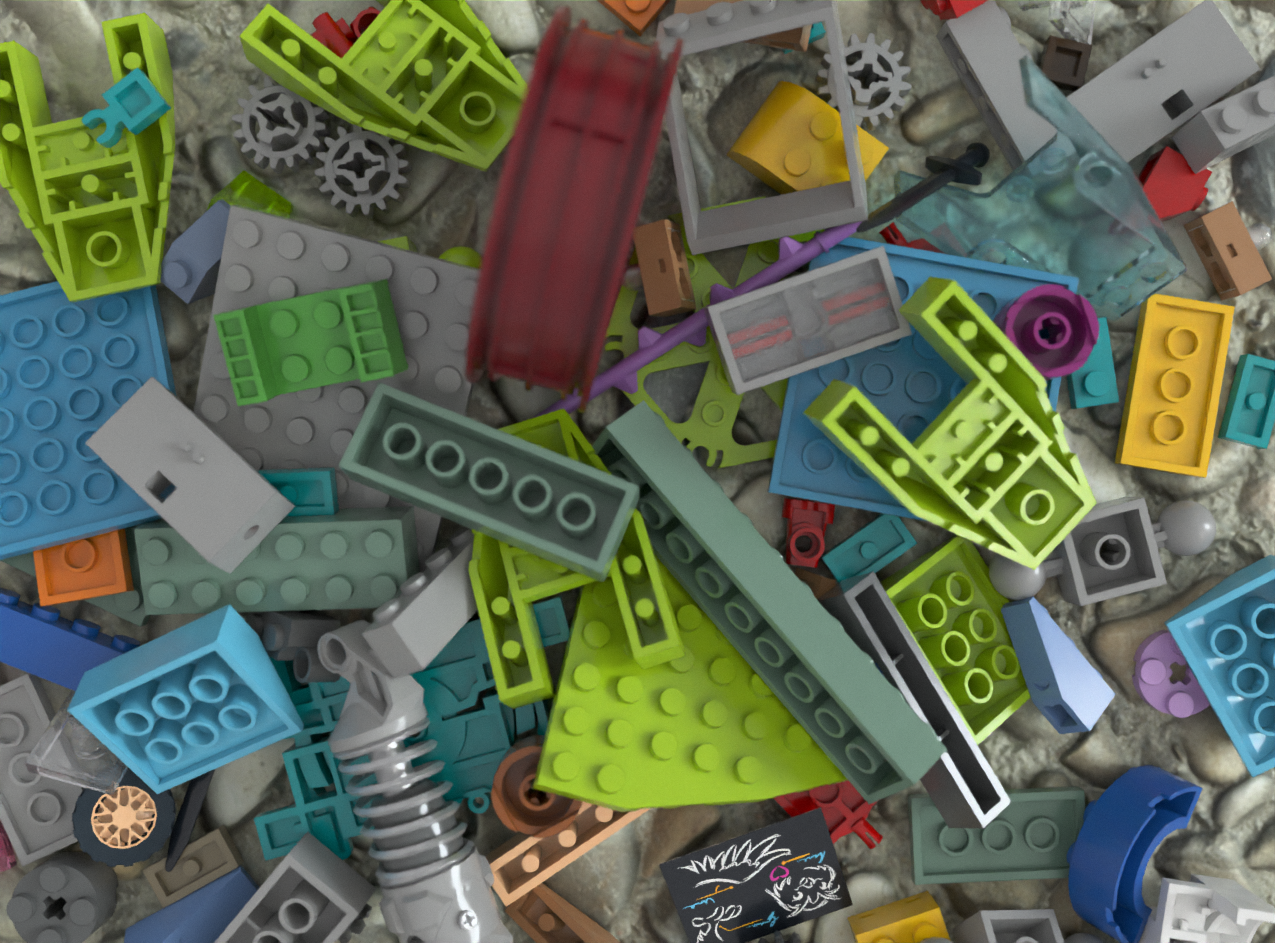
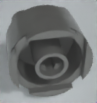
[6,850,118,943]

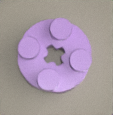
[1132,630,1210,718]

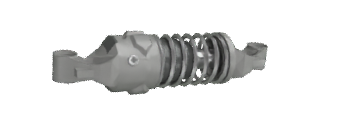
[317,620,513,943]

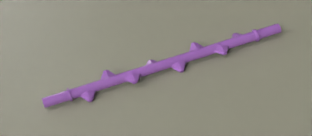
[521,221,863,422]

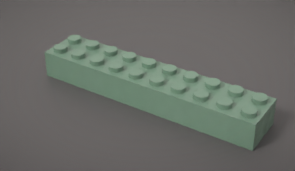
[592,400,947,804]

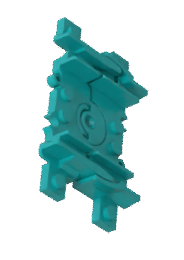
[254,596,570,861]

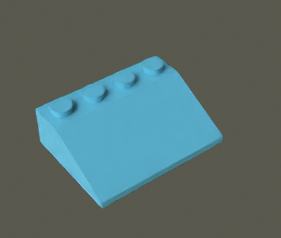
[1164,554,1275,778]
[67,604,304,794]

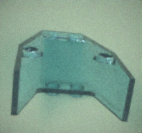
[894,55,1187,321]

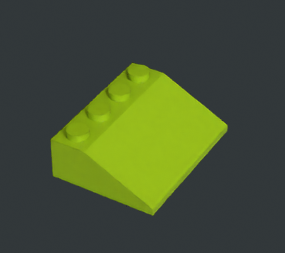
[880,534,1031,745]

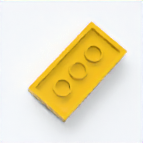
[1115,292,1235,478]

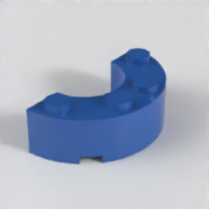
[1066,765,1203,943]

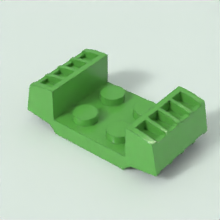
[213,279,409,406]

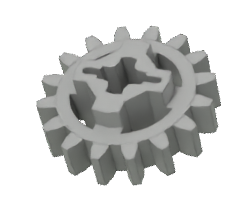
[815,33,911,131]
[232,77,331,174]
[315,125,412,219]

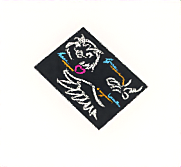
[659,807,853,943]

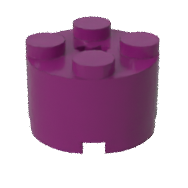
[993,284,1099,381]

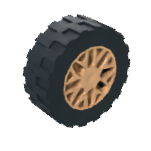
[72,766,176,867]

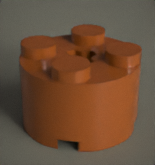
[491,735,583,838]

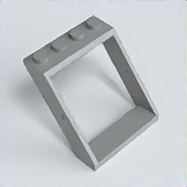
[656,0,868,255]

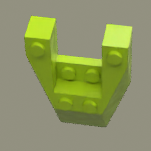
[239,0,527,172]
[0,12,176,303]
[803,277,1097,570]
[468,408,686,709]

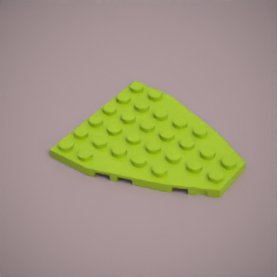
[533,555,848,812]

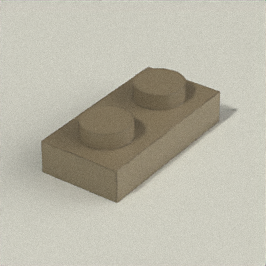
[142,824,244,908]

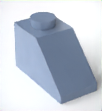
[160,200,231,304]

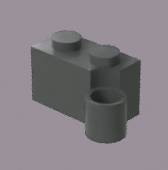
[245,610,341,683]

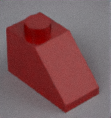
[1108,146,1212,234]

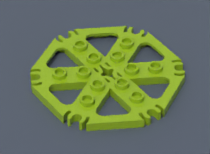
[605,196,824,469]

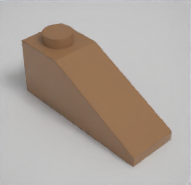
[505,883,620,943]

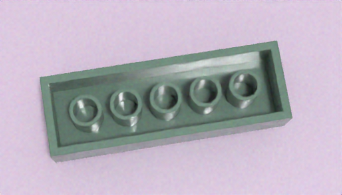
[339,382,639,583]
[134,506,420,615]

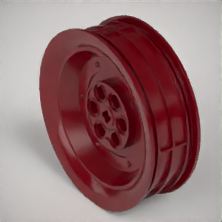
[465,5,684,413]

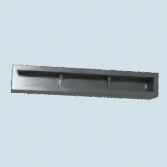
[817,571,1011,828]

